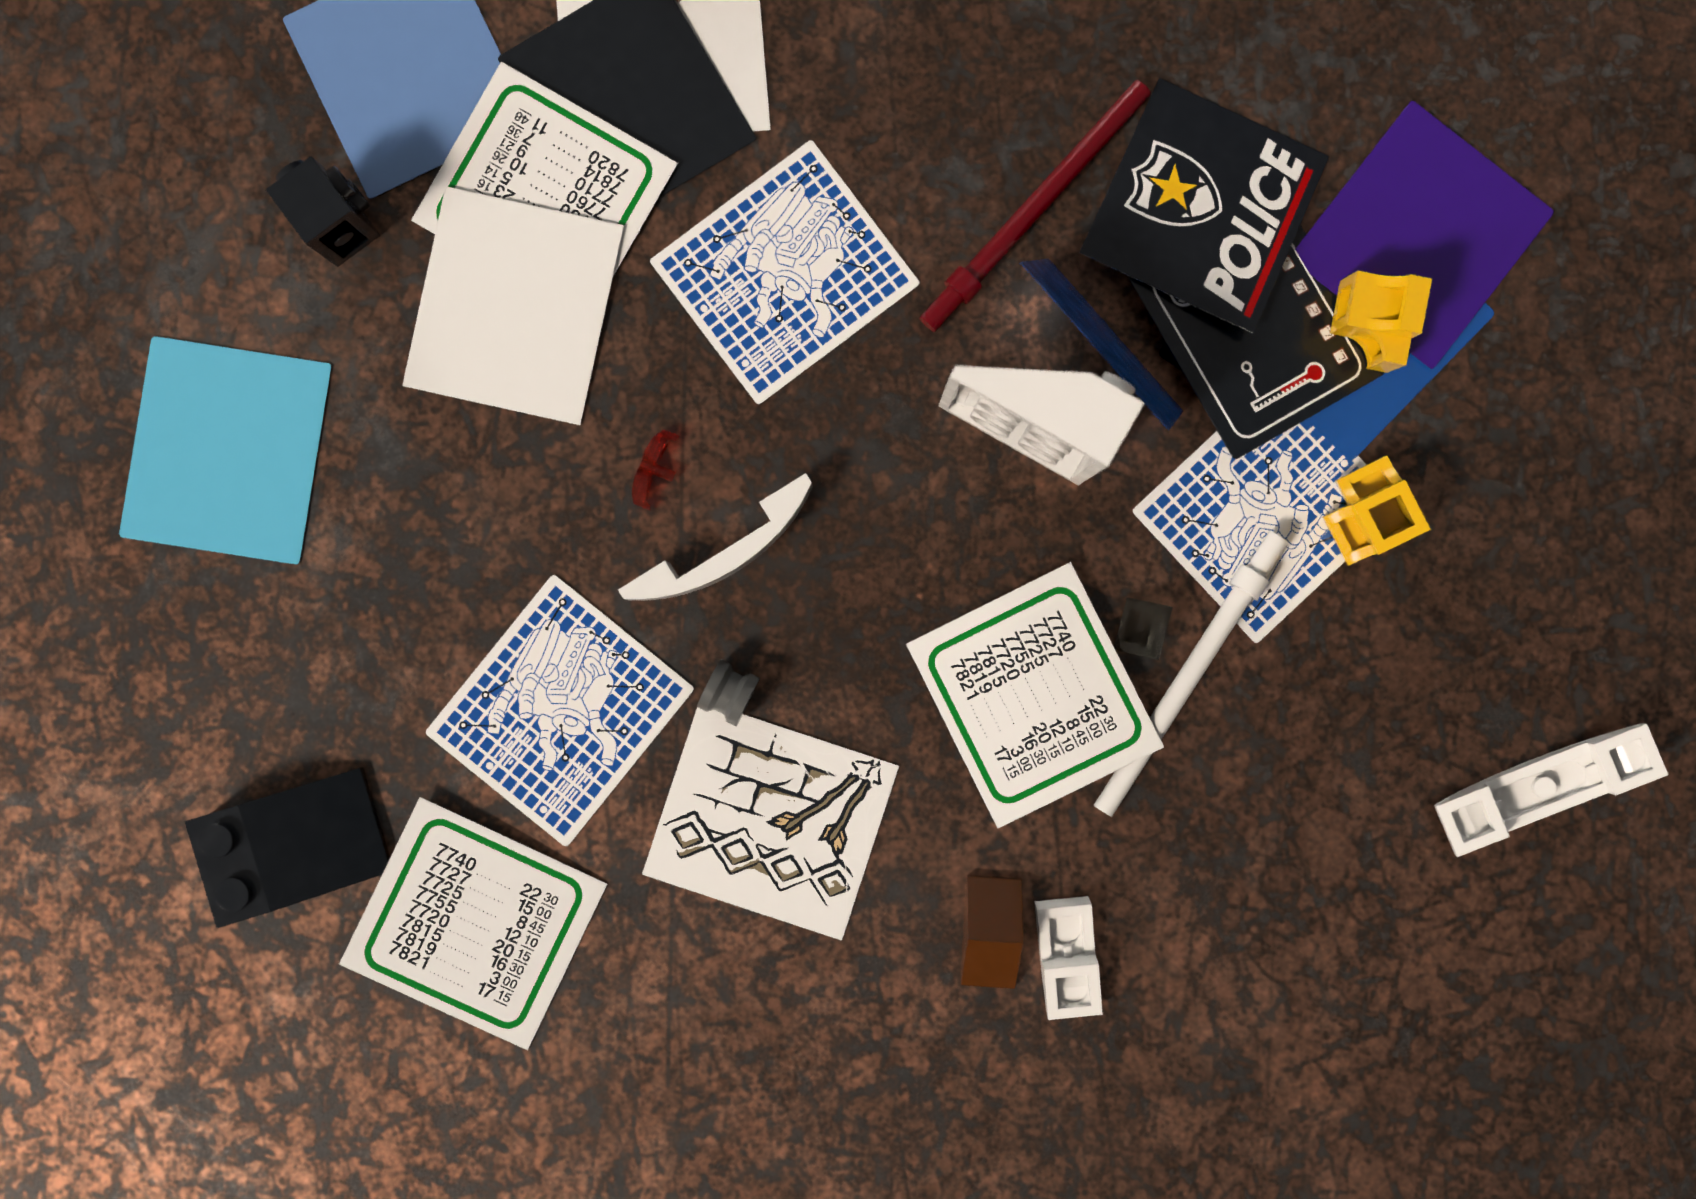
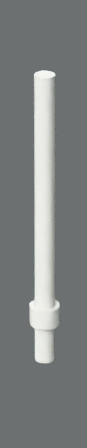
[1094,531,1288,817]

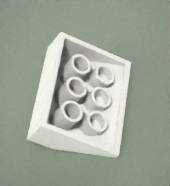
[938,366,1144,485]

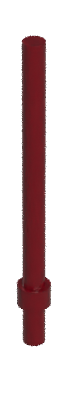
[919,80,1151,332]

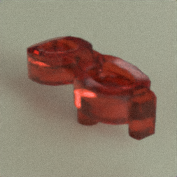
[632,429,680,511]

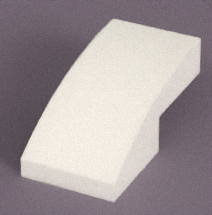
[1035,896,1103,1020]

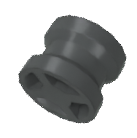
[697,659,760,726]

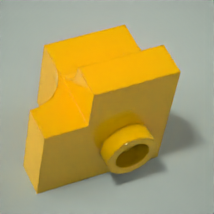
[1330,271,1432,373]
[1322,455,1431,566]

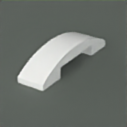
[618,473,813,600]
[1434,723,1668,857]

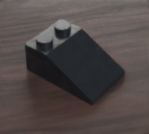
[185,767,390,928]

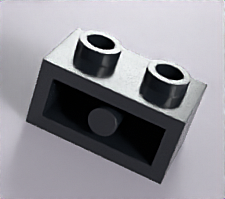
[265,156,381,267]

